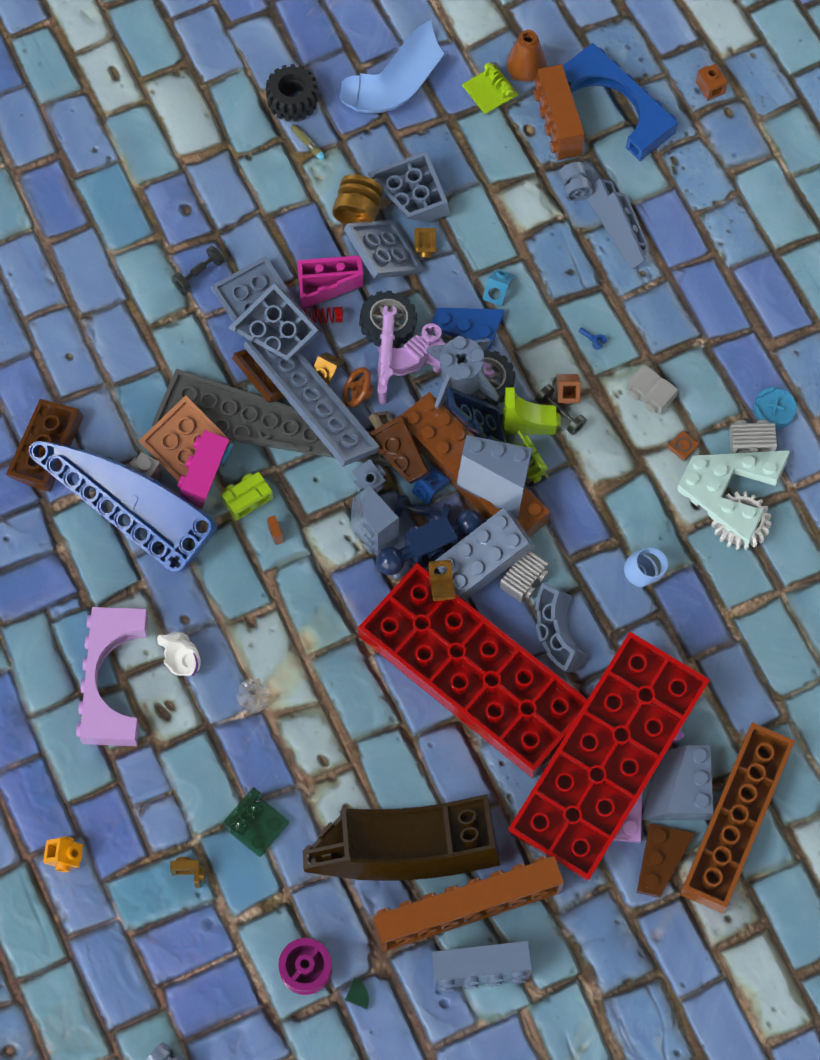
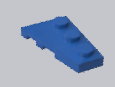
[431,308,505,349]

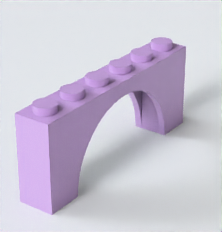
[76,607,148,746]

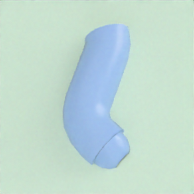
[340,20,448,113]

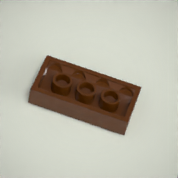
[6,399,83,492]

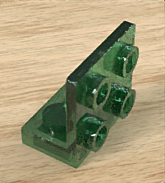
[223,787,290,857]

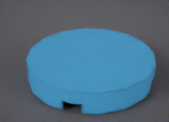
[753,387,797,429]

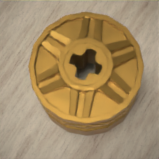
[332,174,383,225]

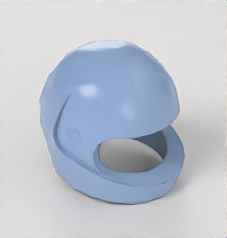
[624,548,668,588]

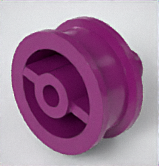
[278,938,332,995]

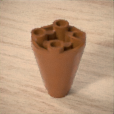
[506,30,547,82]

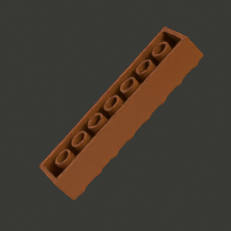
[401,392,550,537]
[679,722,795,914]
[373,856,564,953]

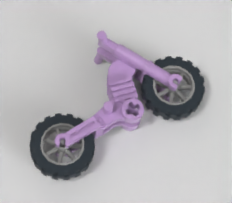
[359,291,516,406]

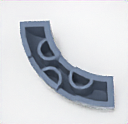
[535,583,588,672]

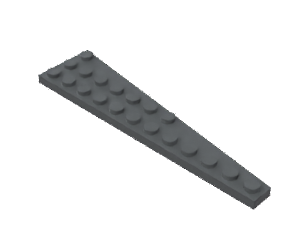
[152,369,421,468]

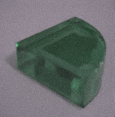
[345,977,369,1010]

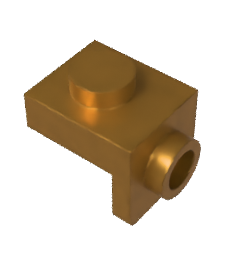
[414,228,437,258]
[170,857,205,888]

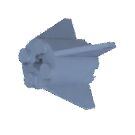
[426,336,499,410]

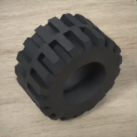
[266,64,318,122]

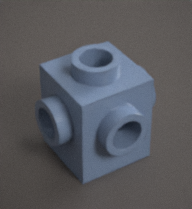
[352,459,386,492]

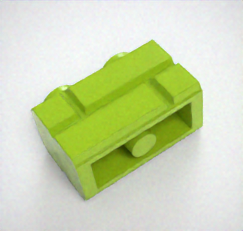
[221,472,273,521]

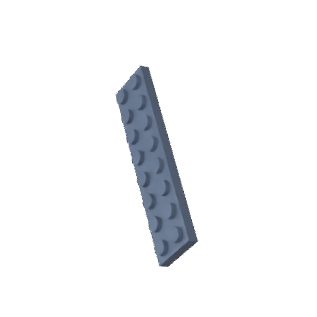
[244,340,379,467]

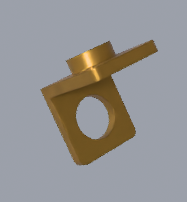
[313,352,344,386]
[429,559,456,601]

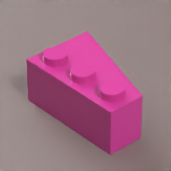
[297,255,363,310]
[177,430,229,509]

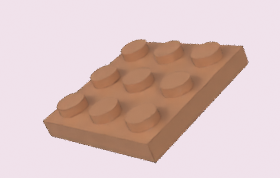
[139,395,232,482]

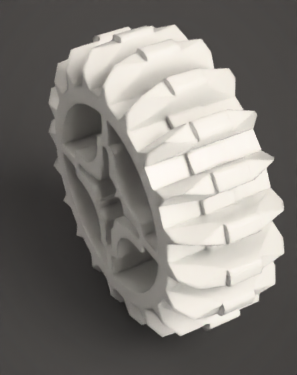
[711,491,772,550]

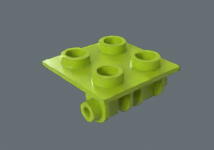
[462,62,519,114]
[515,431,549,483]

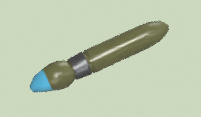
[291,124,324,160]

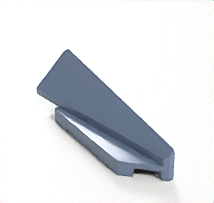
[587,179,649,269]

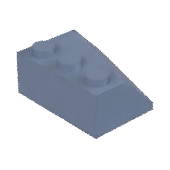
[368,151,450,222]
[228,283,322,360]
[457,435,532,519]
[350,485,399,557]
[641,745,713,820]

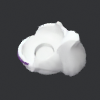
[157,632,201,676]

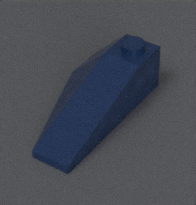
[446,387,507,443]

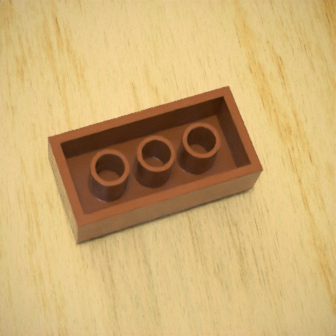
[533,64,584,161]

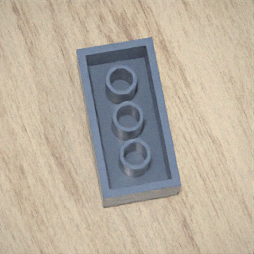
[435,507,536,601]
[431,941,532,992]

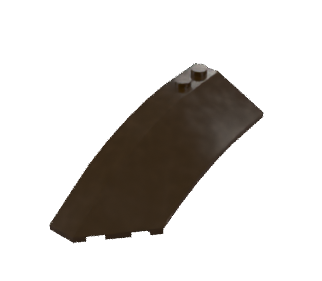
[303,794,500,881]

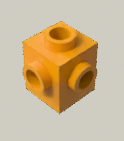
[43,837,83,872]

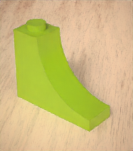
[503,387,561,435]

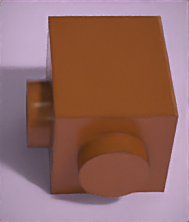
[696,64,728,101]
[556,374,581,404]

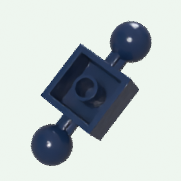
[376,509,484,576]

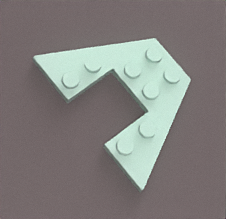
[678,450,790,546]

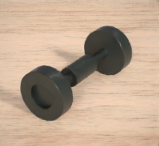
[172,245,225,293]
[535,384,587,435]

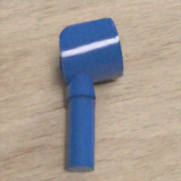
[579,327,607,350]

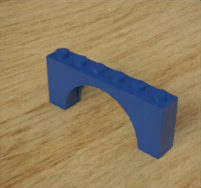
[563,43,678,161]

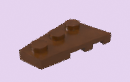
[232,349,285,403]
[369,415,430,484]
[636,824,695,898]

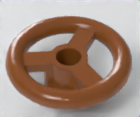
[342,367,373,408]

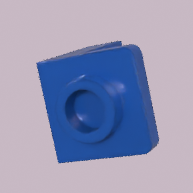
[412,466,450,505]

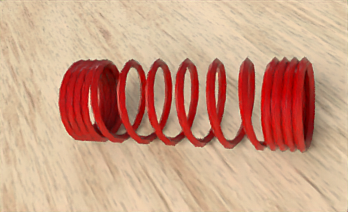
[301,306,343,324]

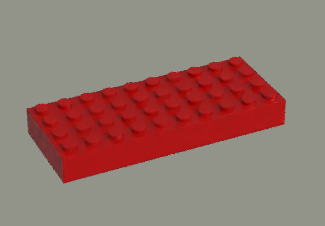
[358,563,588,779]
[507,631,710,882]

